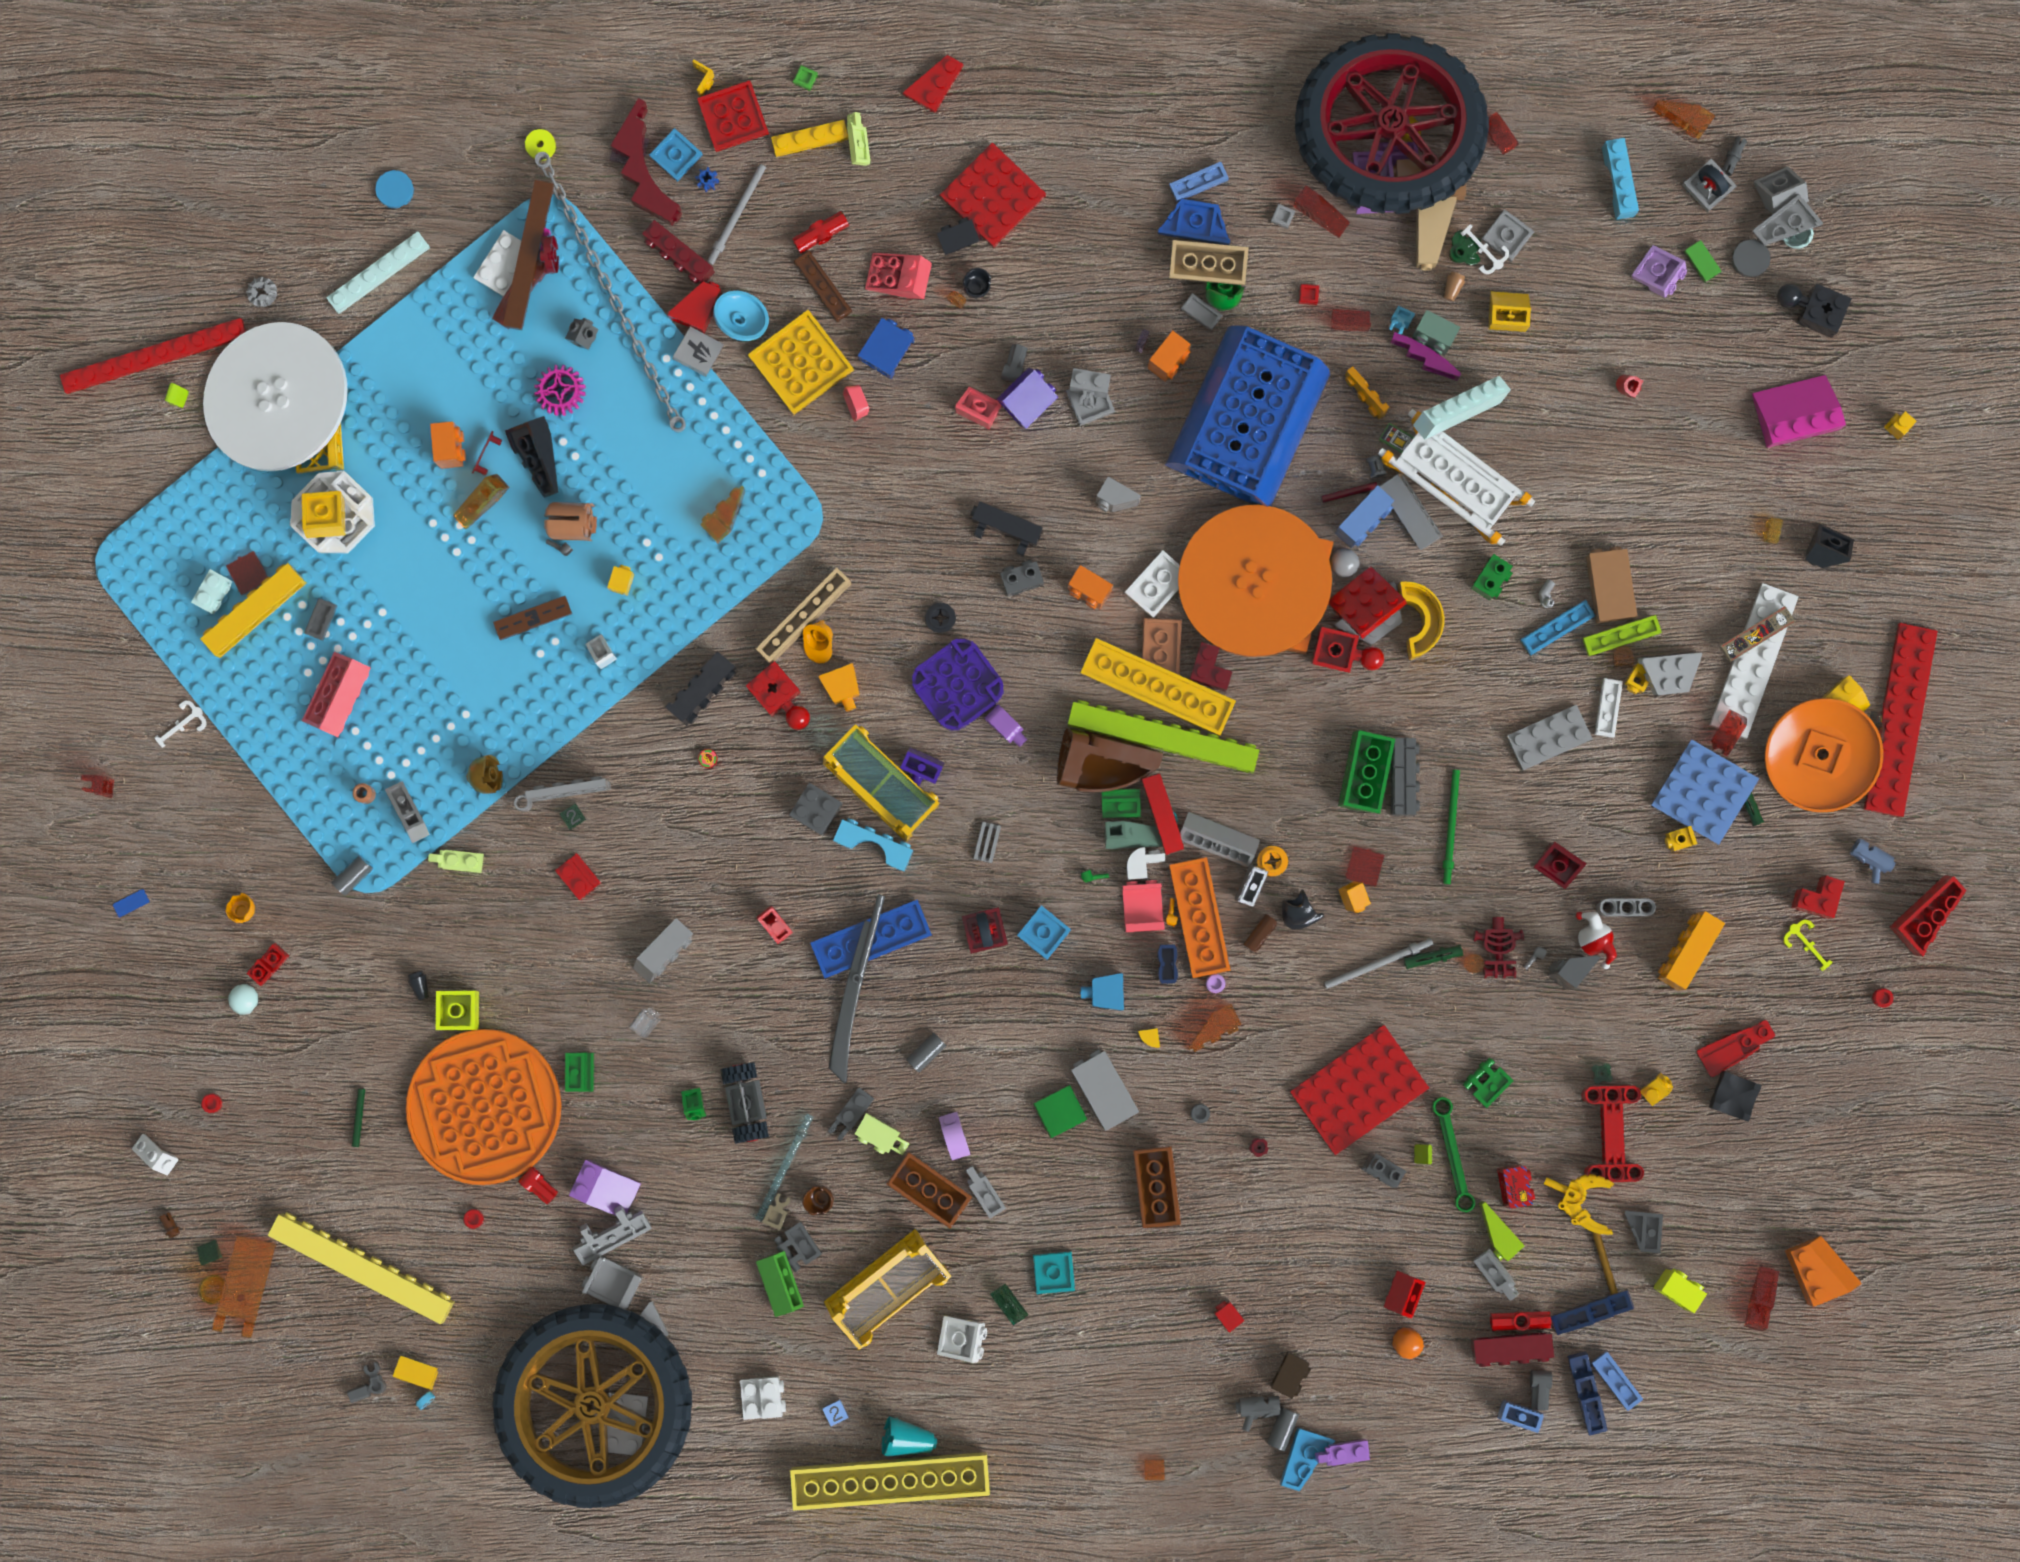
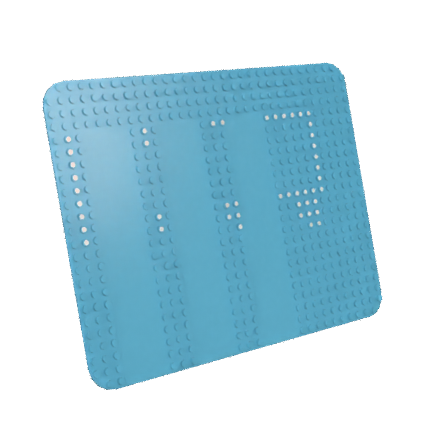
[95,194,823,893]

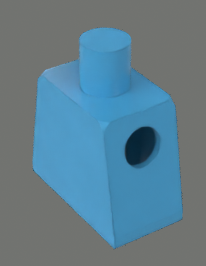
[1080,973,1124,1011]

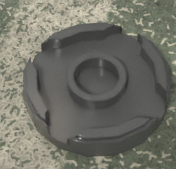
[1732,239,1771,277]

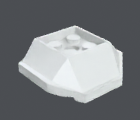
[290,471,375,554]

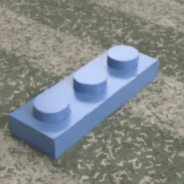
[1169,162,1229,202]
[1591,1351,1643,1411]

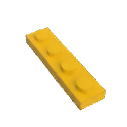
[771,120,849,157]

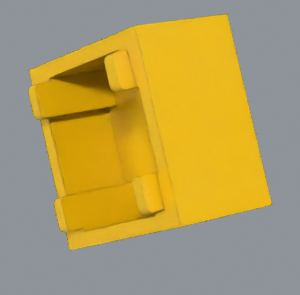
[302,491,346,538]

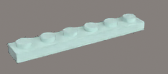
[326,231,430,314]

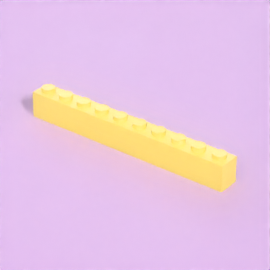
[268,1212,455,1324]

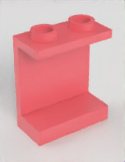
[1122,880,1165,933]

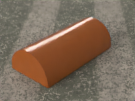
[1133,1146,1181,1228]
[886,1152,972,1229]

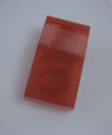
[1488,112,1519,155]

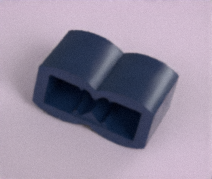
[1157,944,1178,984]

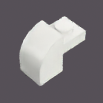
[1126,847,1165,881]

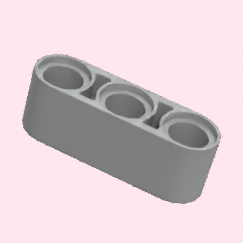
[1596,899,1656,917]

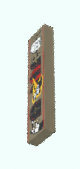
[1719,606,1795,662]

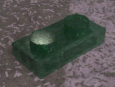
[990,1283,1029,1325]

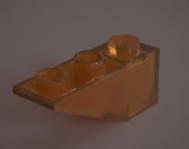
[1652,100,1715,139]
[700,486,746,544]
[1187,1004,1242,1052]

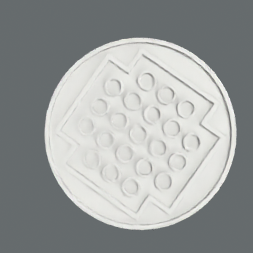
[203,322,348,471]

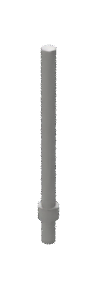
[706,164,766,265]
[1324,938,1434,989]

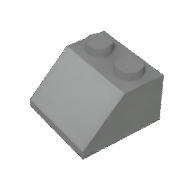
[1754,166,1809,214]
[1095,476,1141,512]

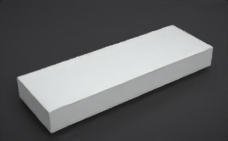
[1594,678,1623,738]

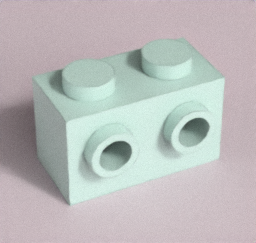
[191,569,233,615]

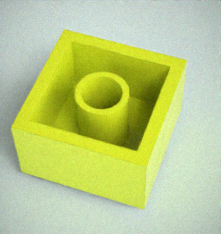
[436,991,479,1030]
[1653,1268,1707,1313]

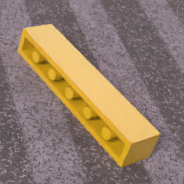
[200,563,307,658]

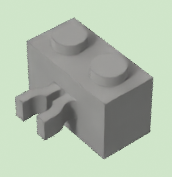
[1070,368,1111,408]

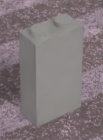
[1071,1050,1139,1131]

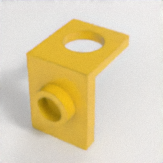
[692,59,715,97]

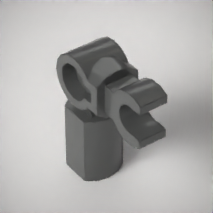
[347,1362,386,1403]

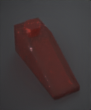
[1293,185,1350,238]

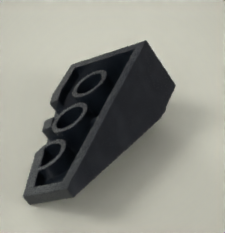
[505,416,558,498]

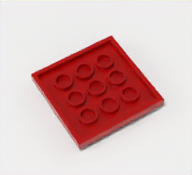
[940,142,1046,248]

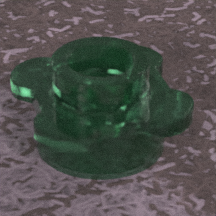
[1592,1063,1613,1084]

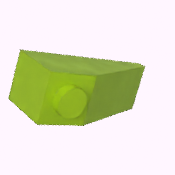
[1479,1201,1524,1262]

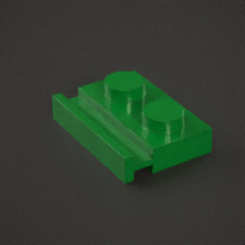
[1101,789,1141,818]
[565,1053,594,1092]

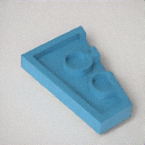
[1280,1427,1335,1491]

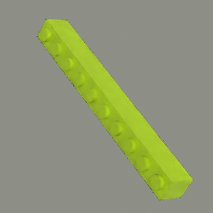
[1067,700,1259,774]

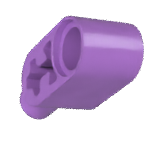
[985,705,1028,747]

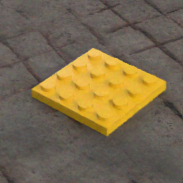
[748,310,854,415]

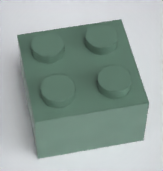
[1412,310,1460,356]

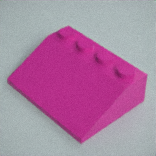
[1752,375,1846,448]

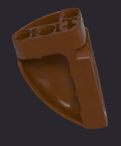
[1057,728,1164,792]

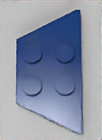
[1158,199,1230,245]

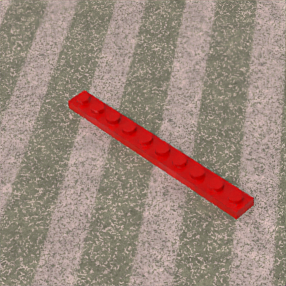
[60,318,246,394]

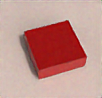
[1299,284,1319,305]

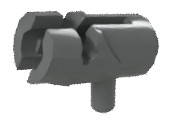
[1236,1396,1280,1432]

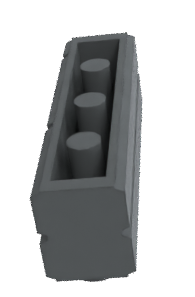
[1391,738,1420,816]

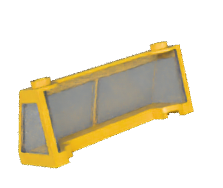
[824,1229,952,1350]

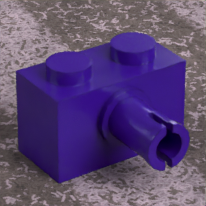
[900,747,945,791]

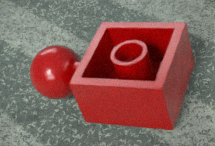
[1311,626,1384,673]
[746,661,810,730]

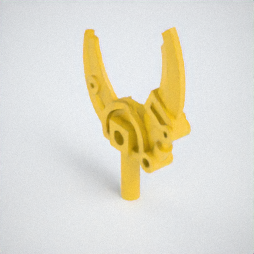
[1544,1174,1614,1235]

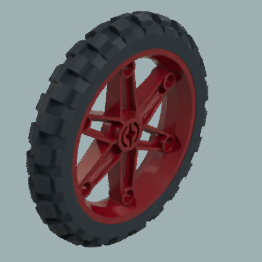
[1295,33,1489,214]

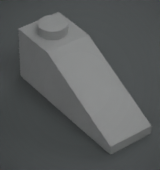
[385,781,430,843]

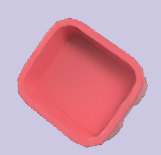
[843,385,869,422]

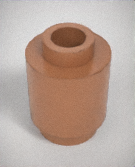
[353,783,376,804]

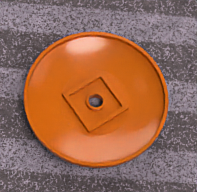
[1764,698,1883,812]

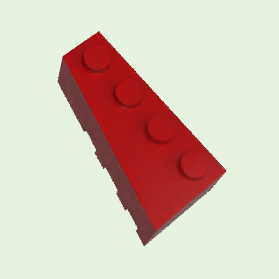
[1889,875,1966,957]

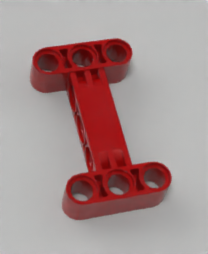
[1581,1085,1644,1182]

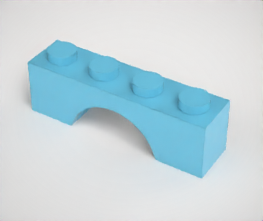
[1602,138,1639,220]
[833,818,913,872]

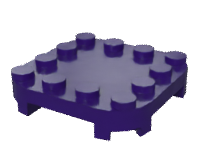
[912,639,1004,731]

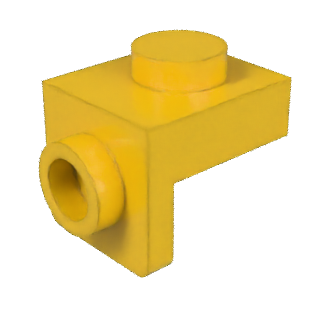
[1640,1073,1673,1106]

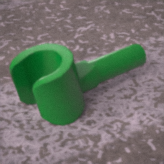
[1081,870,1109,883]

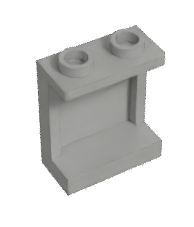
[581,1256,644,1310]

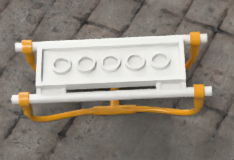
[1378,409,1535,546]

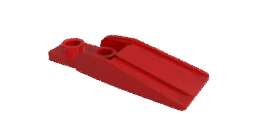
[1697,1020,1775,1077]

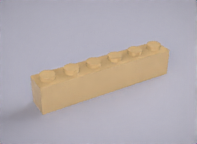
[756,568,851,664]

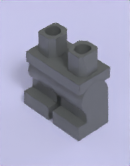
[1361,1153,1406,1189]

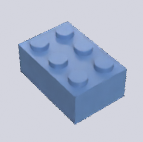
[1335,485,1395,549]

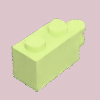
[855,1113,910,1155]

